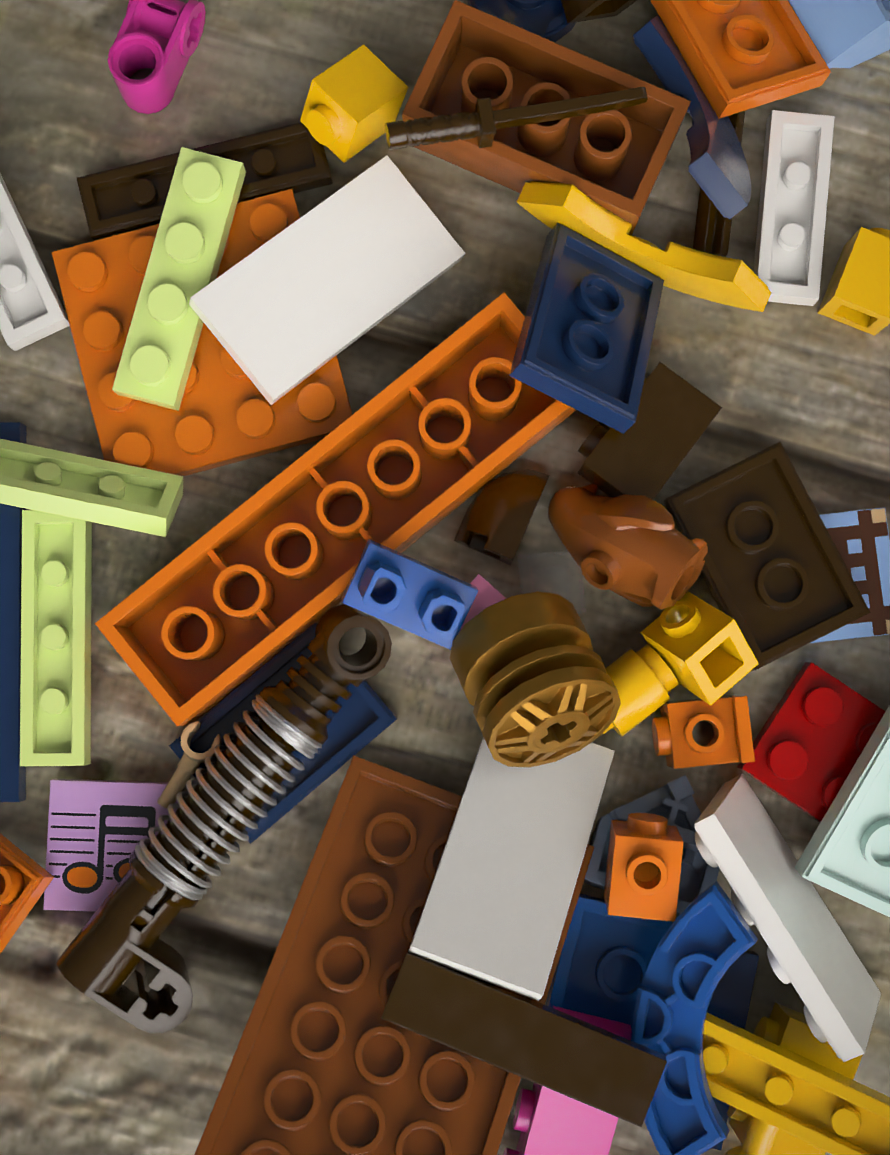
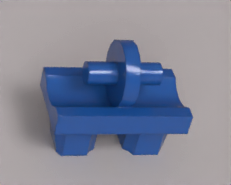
[341,539,479,650]

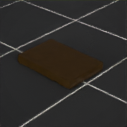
[664,441,871,671]

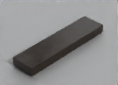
[77,122,333,241]
[381,948,667,1127]

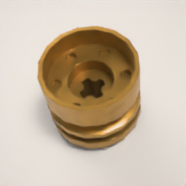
[450,591,621,767]

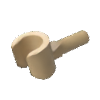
[157,721,222,809]

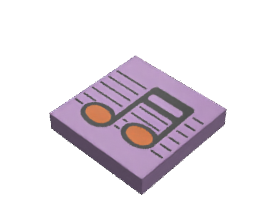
[43,779,178,912]

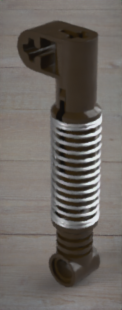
[56,604,392,1033]

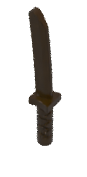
[385,87,648,150]

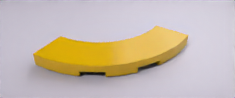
[517,181,771,312]

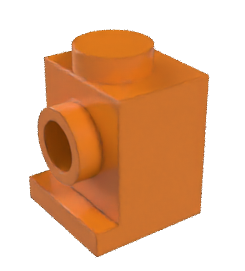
[652,695,755,769]

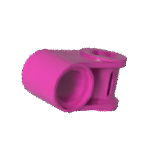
[107,0,206,114]

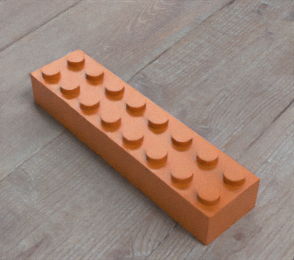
[94,292,576,727]

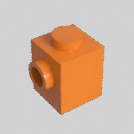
[604,813,684,922]

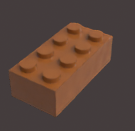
[402,0,691,236]

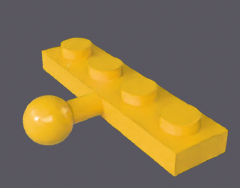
[703,1013,890,1155]

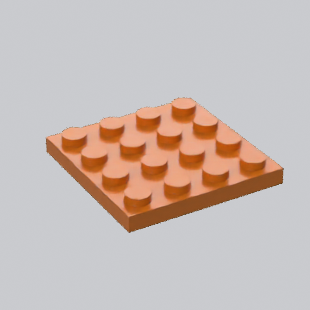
[51,189,353,476]

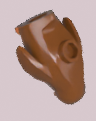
[548,484,708,610]

